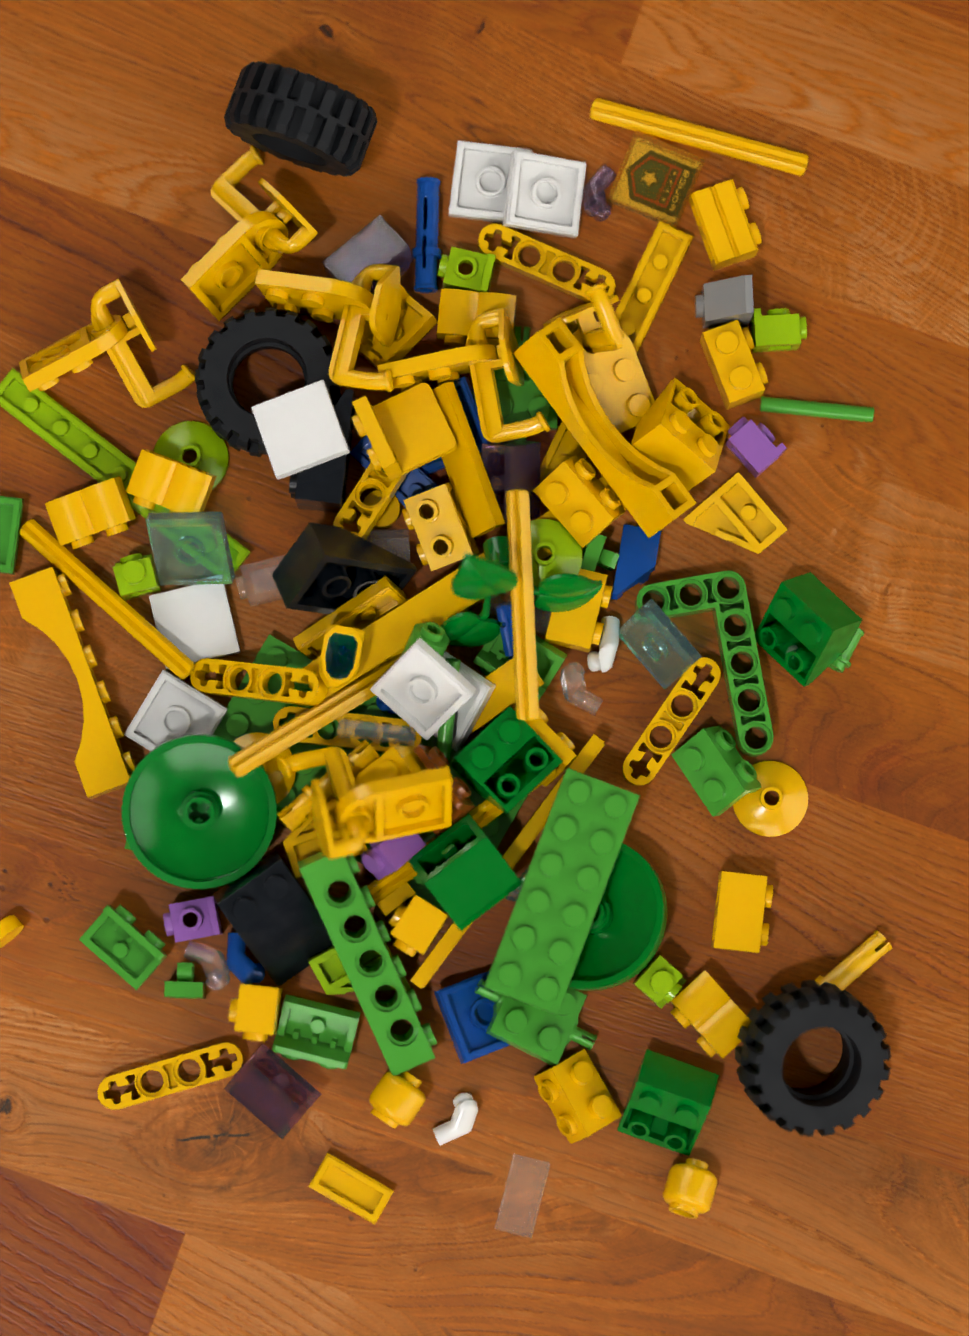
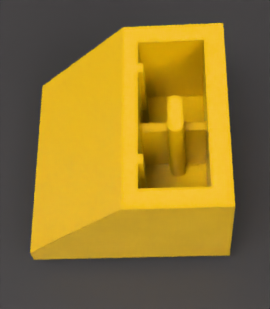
[631,378,729,491]

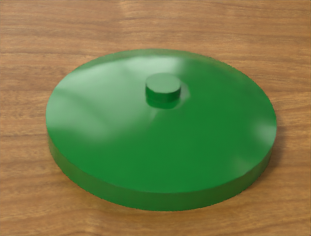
[122,734,277,889]
[517,843,667,991]

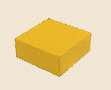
[373,882,416,922]

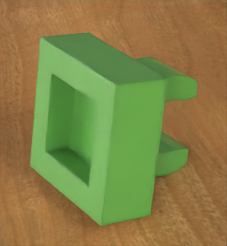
[581,534,619,572]
[164,962,206,999]

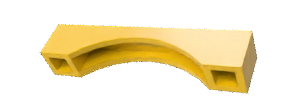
[513,318,697,538]
[9,567,136,799]

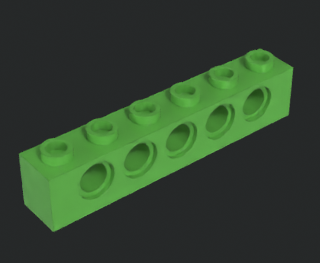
[297,851,438,1075]

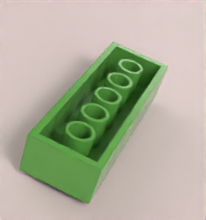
[483,768,640,1015]

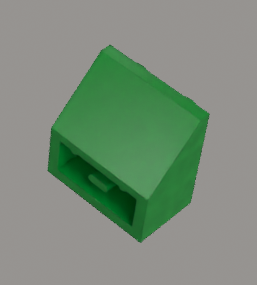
[755,572,862,687]
[451,706,563,814]
[408,814,523,931]
[617,1049,719,1156]

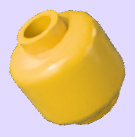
[369,1071,426,1129]
[663,1158,717,1219]

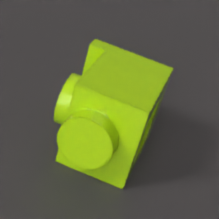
[437,247,496,292]
[751,308,807,353]
[113,553,161,601]
[632,955,687,1009]

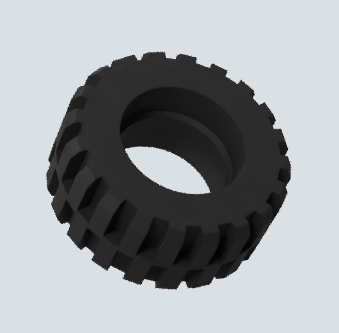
[224,61,377,177]
[195,307,341,457]
[735,980,891,1137]

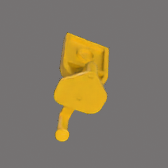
[181,145,318,321]
[255,264,401,392]
[19,278,195,408]
[543,283,655,433]
[377,308,550,443]
[277,746,452,859]

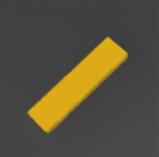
[432,382,505,538]

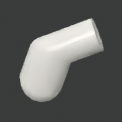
[587,616,620,673]
[432,1092,478,1146]

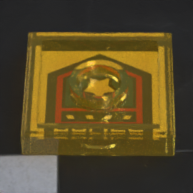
[607,131,705,229]

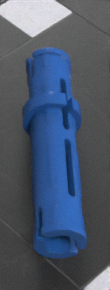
[412,177,442,293]

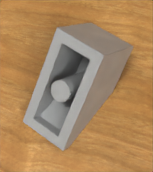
[695,275,754,328]

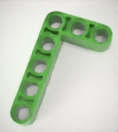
[635,571,773,757]

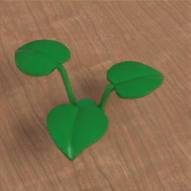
[441,536,602,647]

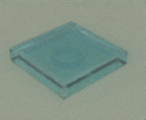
[145,511,235,585]
[619,598,702,690]

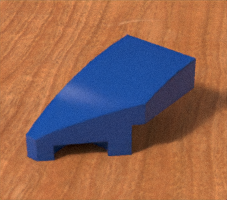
[611,524,661,600]

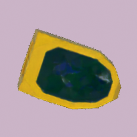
[319,624,365,688]

